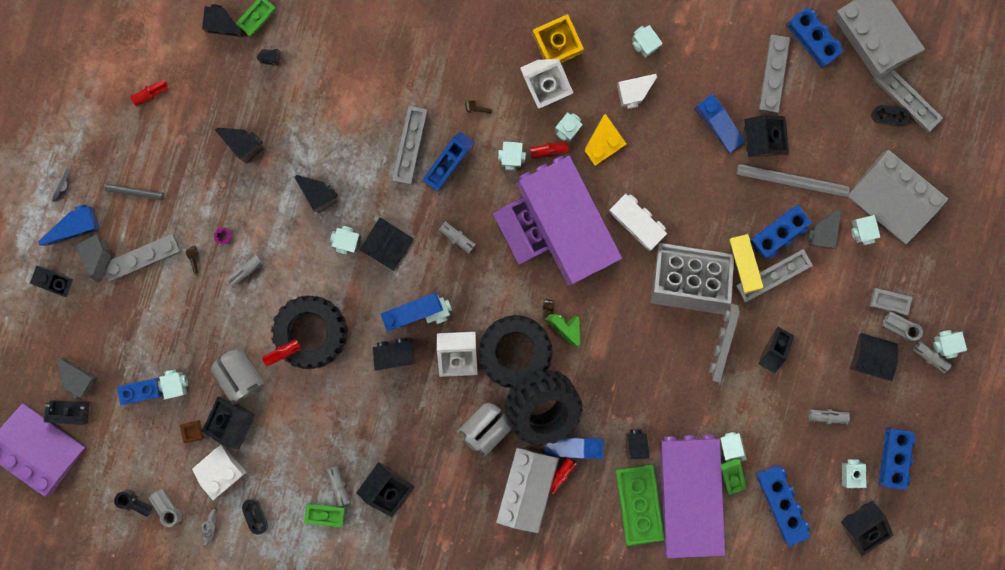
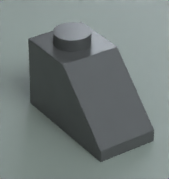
[807,210,841,249]
[76,234,111,283]
[57,358,97,399]

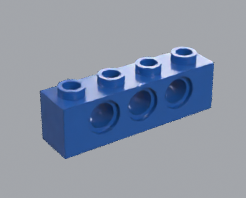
[755,464,811,546]

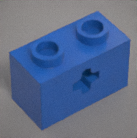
[117,378,163,406]

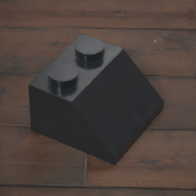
[744,115,789,157]
[215,128,264,164]
[294,175,338,213]
[359,217,414,271]
[850,333,898,381]
[373,338,416,371]
[202,396,255,450]
[356,462,414,517]
[841,500,894,556]

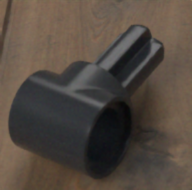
[114,489,152,517]

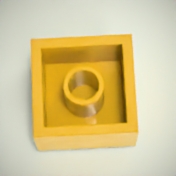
[532,14,584,63]

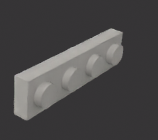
[758,35,790,114]
[873,70,943,133]
[392,106,428,185]
[105,234,181,282]
[735,249,813,302]
[709,304,739,382]

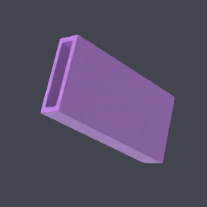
[516,156,622,286]
[660,434,725,558]

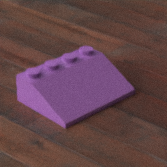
[0,403,86,497]

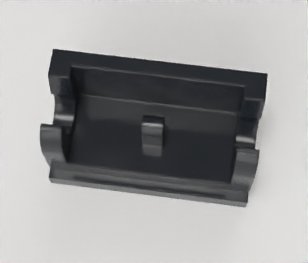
[44,400,89,425]

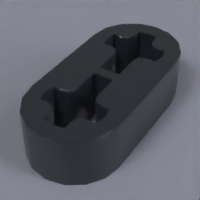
[871,105,910,127]
[242,498,268,535]

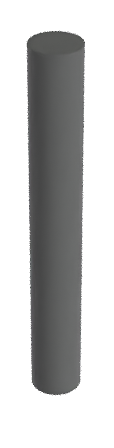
[105,184,163,200]

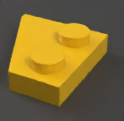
[584,114,626,166]

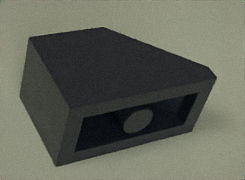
[202,4,244,37]
[758,327,794,373]
[626,429,649,459]

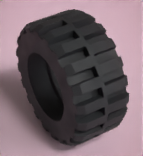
[271,295,348,369]
[479,315,553,388]
[504,370,583,446]

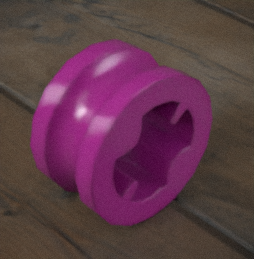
[214,228,232,245]

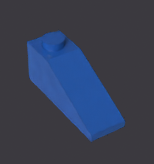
[694,93,745,153]
[422,131,475,191]
[38,205,100,246]
[381,292,443,332]
[544,437,604,459]

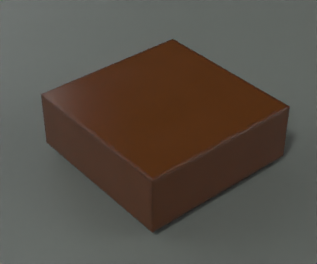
[180,420,204,443]

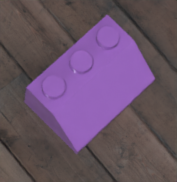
[493,198,549,265]

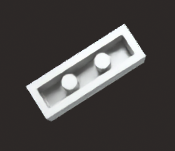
[608,194,667,251]

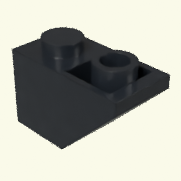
[29,266,74,297]

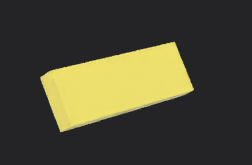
[729,234,764,294]

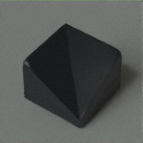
[257,49,281,66]

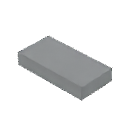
[869,288,913,316]

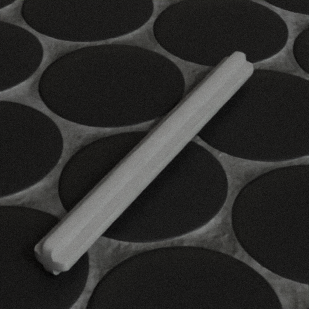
[737,164,850,197]

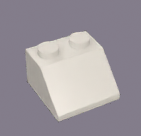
[521,59,573,109]
[437,332,477,377]
[192,444,247,500]

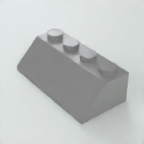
[496,448,559,533]

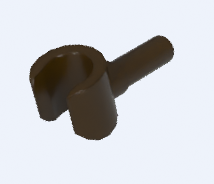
[465,101,492,114]
[186,246,199,274]
[543,299,554,327]

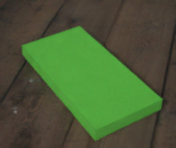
[615,464,665,546]

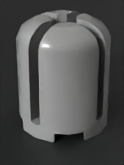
[211,349,265,405]
[456,403,512,459]

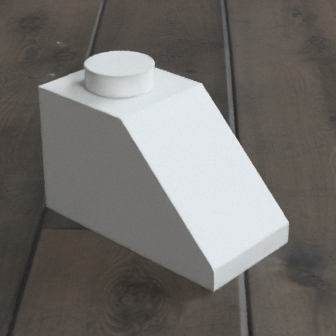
[617,74,657,109]

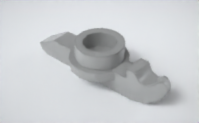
[52,167,69,202]
[202,509,218,546]

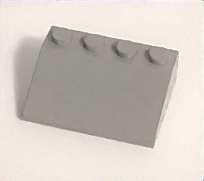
[834,0,925,80]
[847,150,948,244]
[650,243,734,315]

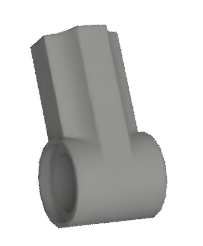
[882,311,923,341]
[149,488,182,527]

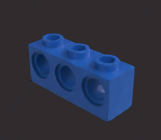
[786,7,843,69]
[750,205,812,259]
[878,428,916,490]

